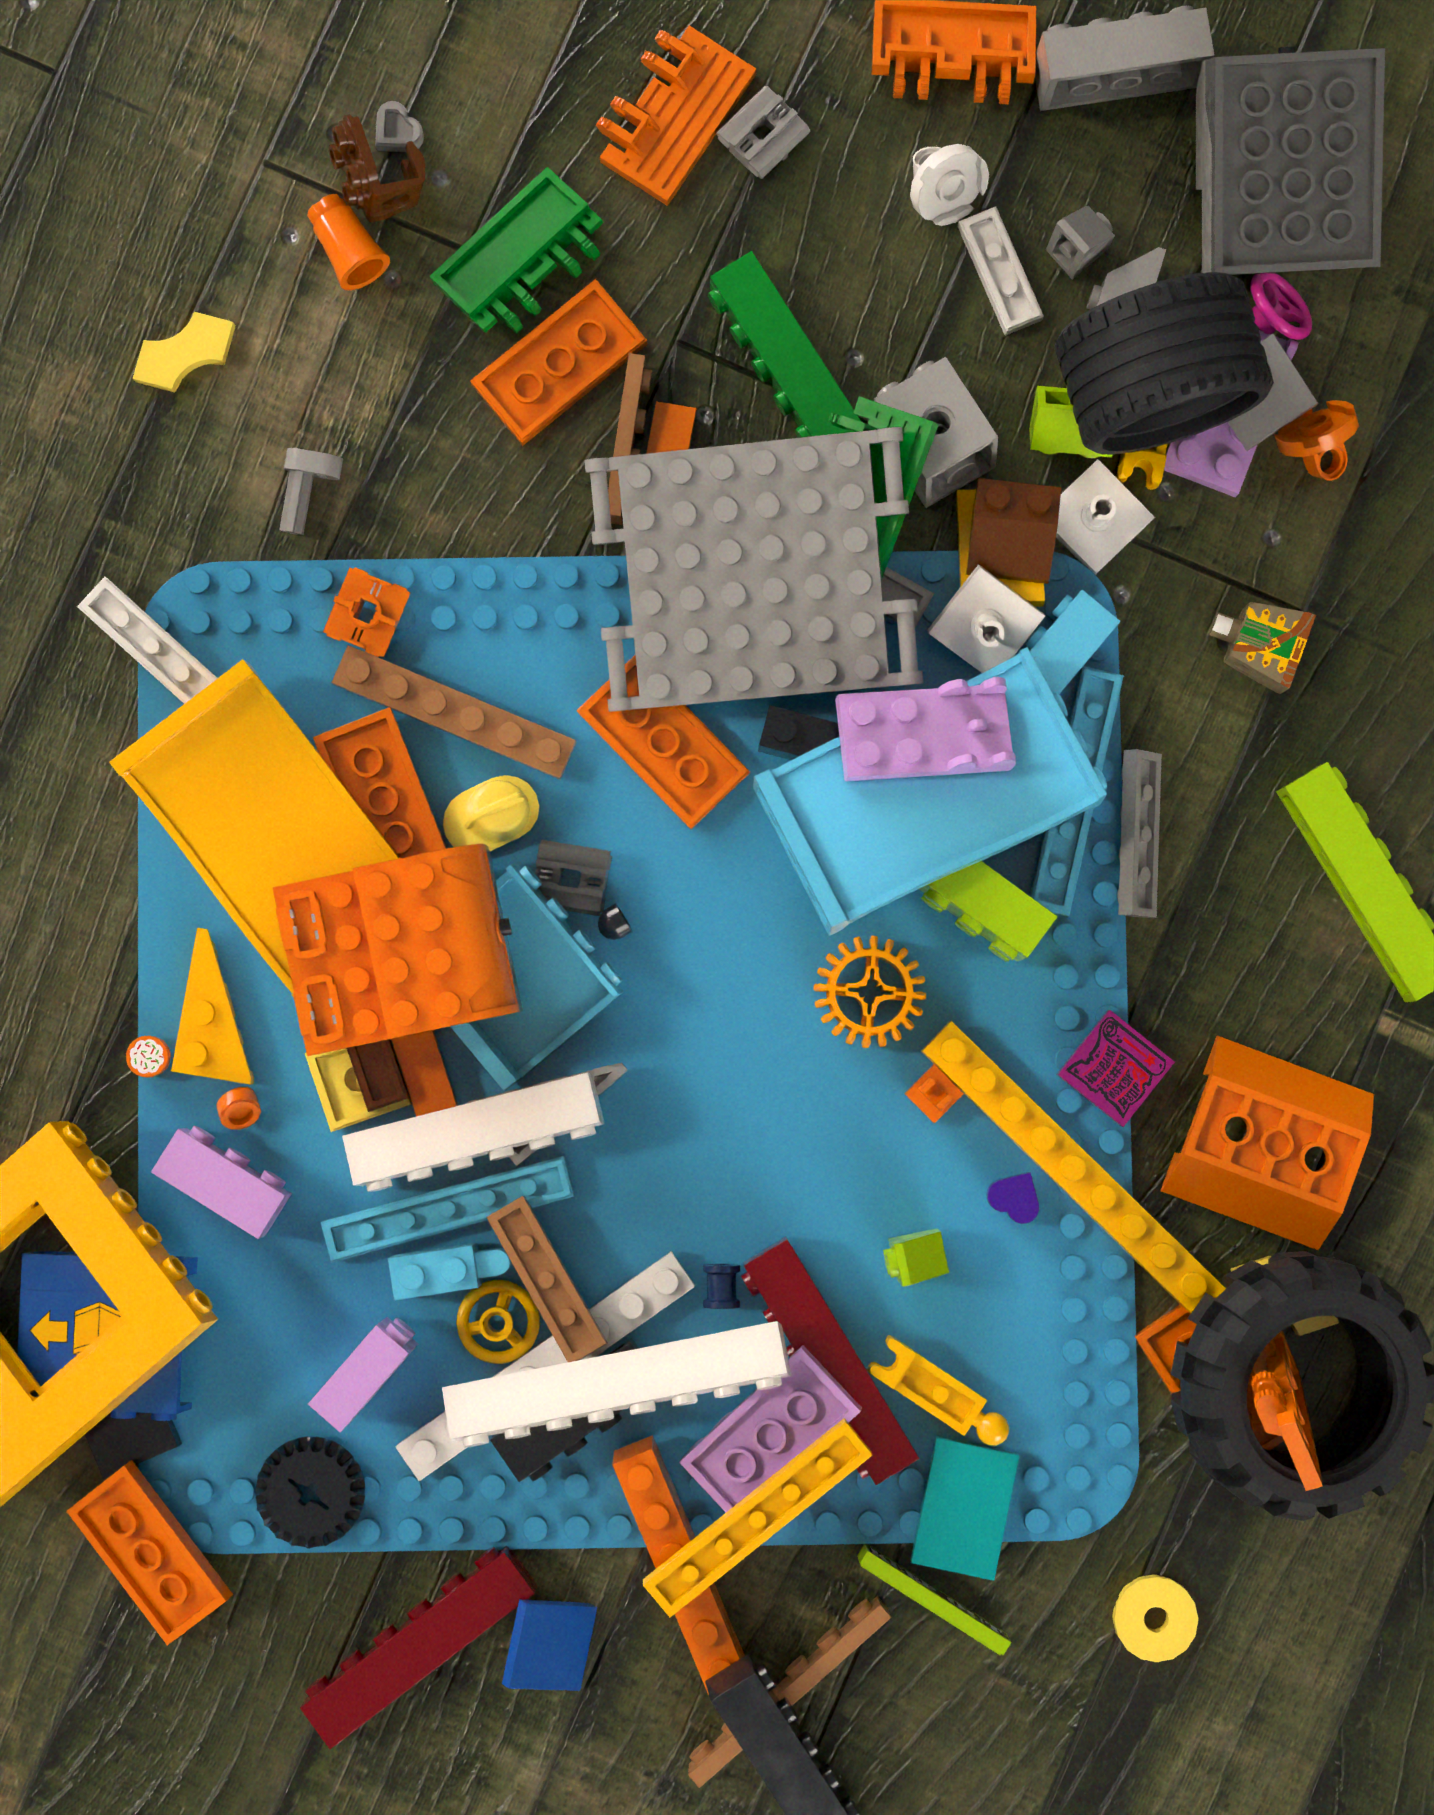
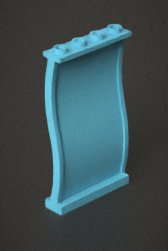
[753,647,1107,936]

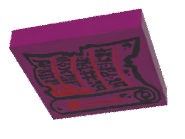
[1056,1010,1175,1127]

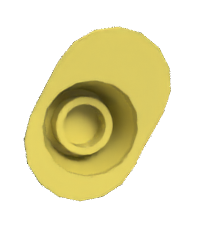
[443,775,539,852]

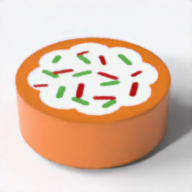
[126,1036,171,1077]

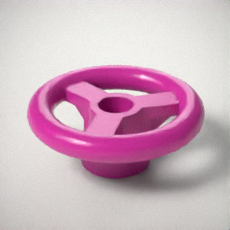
[1250,272,1312,340]

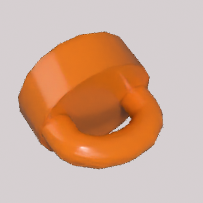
[216,1087,261,1130]

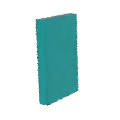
[911,1436,1020,1581]

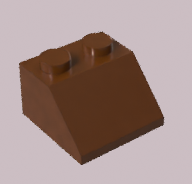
[966,478,1061,584]

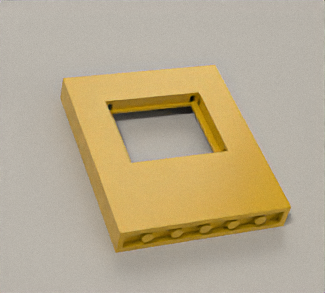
[0,1121,218,1507]

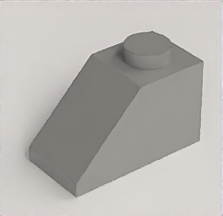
[1046,206,1115,280]
[1087,247,1166,309]

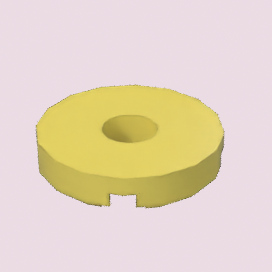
[1112,1574,1198,1662]

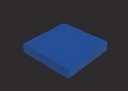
[502,1599,597,1691]

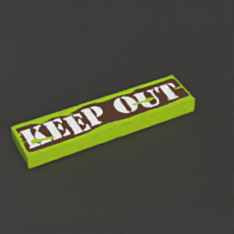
[857,1544,1011,1655]

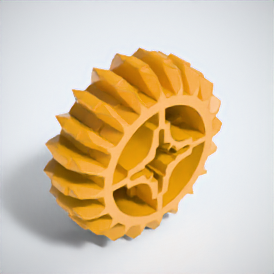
[813,935,926,1048]

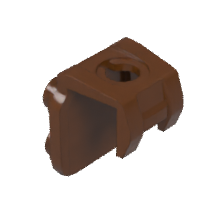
[329,114,425,223]

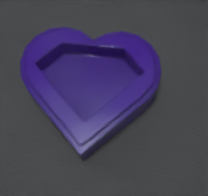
[986,1172,1039,1224]

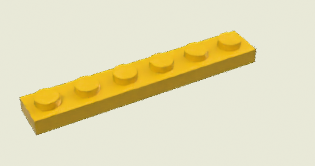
[643,1418,872,1618]

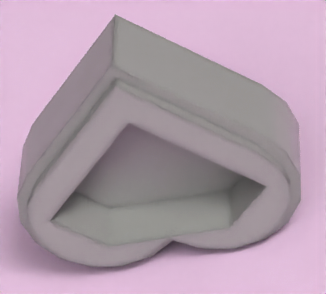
[375,101,424,152]

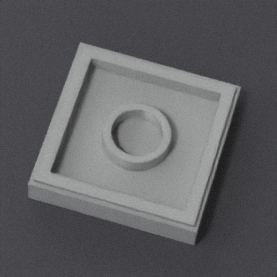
[1228,334,1319,451]

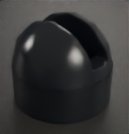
[598,903,633,940]

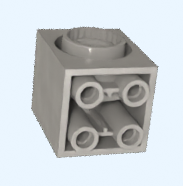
[874,357,998,508]

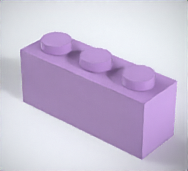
[151,1126,292,1239]

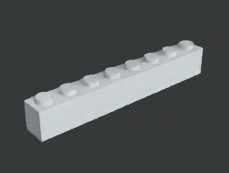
[442,1321,791,1447]

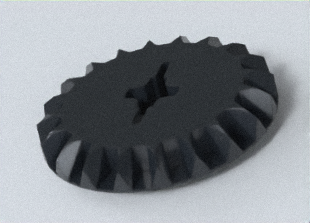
[254,1436,365,1549]

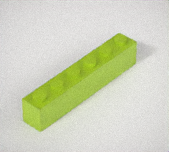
[1276,762,1434,1002]

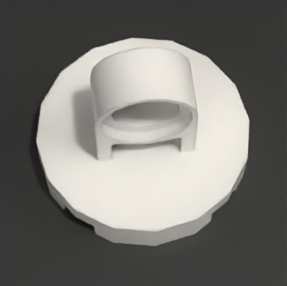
[910,144,989,226]

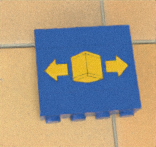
[18,1251,198,1421]

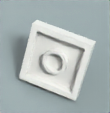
[1056,459,1155,575]
[927,564,1045,673]

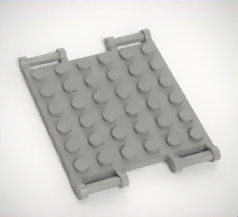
[585,427,923,712]

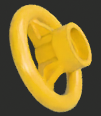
[456,1280,540,1364]

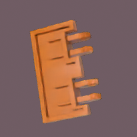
[871,0,1036,104]
[596,25,756,206]
[1251,1330,1323,1491]

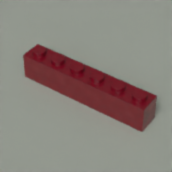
[741,1236,919,1485]
[300,1546,537,1749]

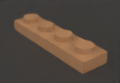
[608,353,653,525]
[486,1196,608,1362]

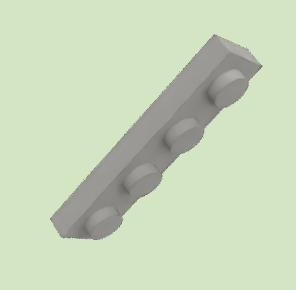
[1117,749,1162,918]

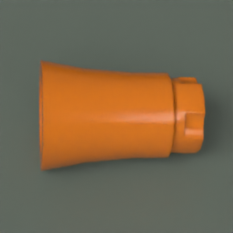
[307,194,390,291]

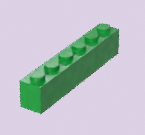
[708,251,861,438]

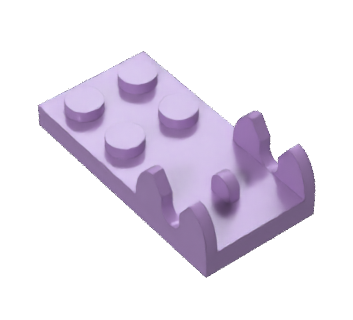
[1164,330,1298,497]
[835,677,1016,781]
[679,1345,862,1512]

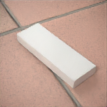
[957,206,1044,336]

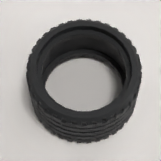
[1054,272,1274,455]

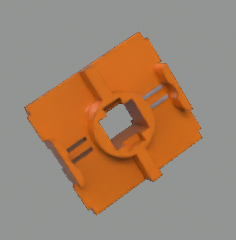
[323,567,411,657]

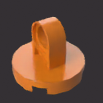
[1274,400,1359,481]

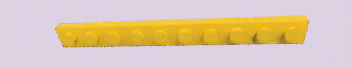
[921,1021,1226,1314]

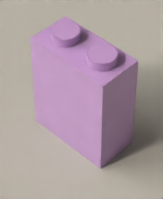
[308,1317,418,1432]

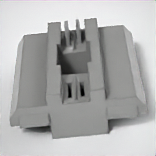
[716,86,810,179]

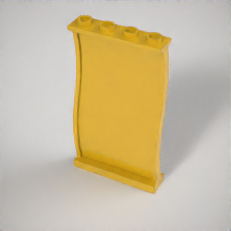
[109,659,399,998]

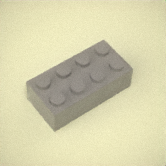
[1035,6,1214,111]

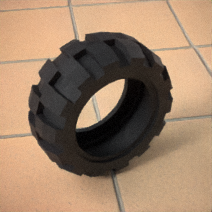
[1171,1251,1434,1521]

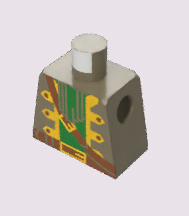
[1208,602,1316,694]

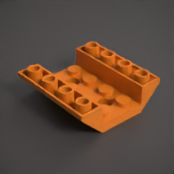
[1161,1036,1374,1250]

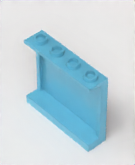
[450,864,624,1091]

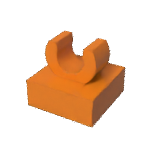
[904,1064,964,1123]

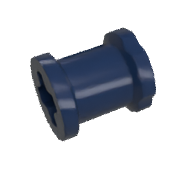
[703,1263,740,1309]

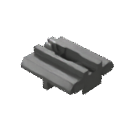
[535,840,612,916]

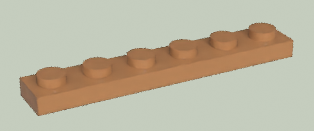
[331,645,577,780]
[688,1596,891,1788]

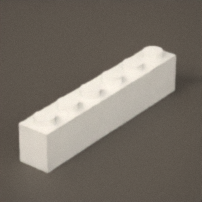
[342,1072,605,1192]

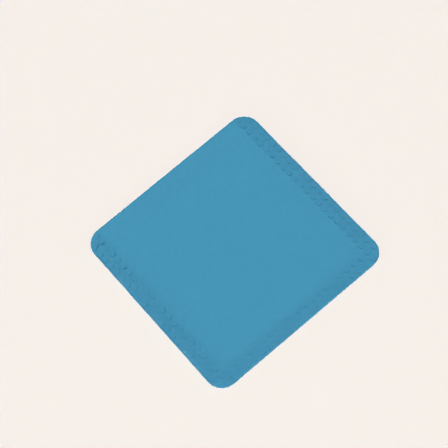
[138,551,1139,1554]

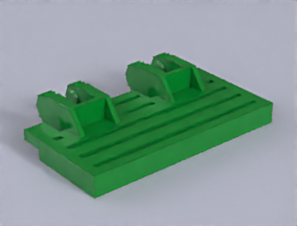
[429,167,603,334]
[828,396,939,578]

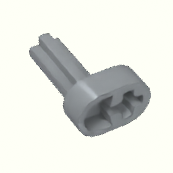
[279,448,343,535]

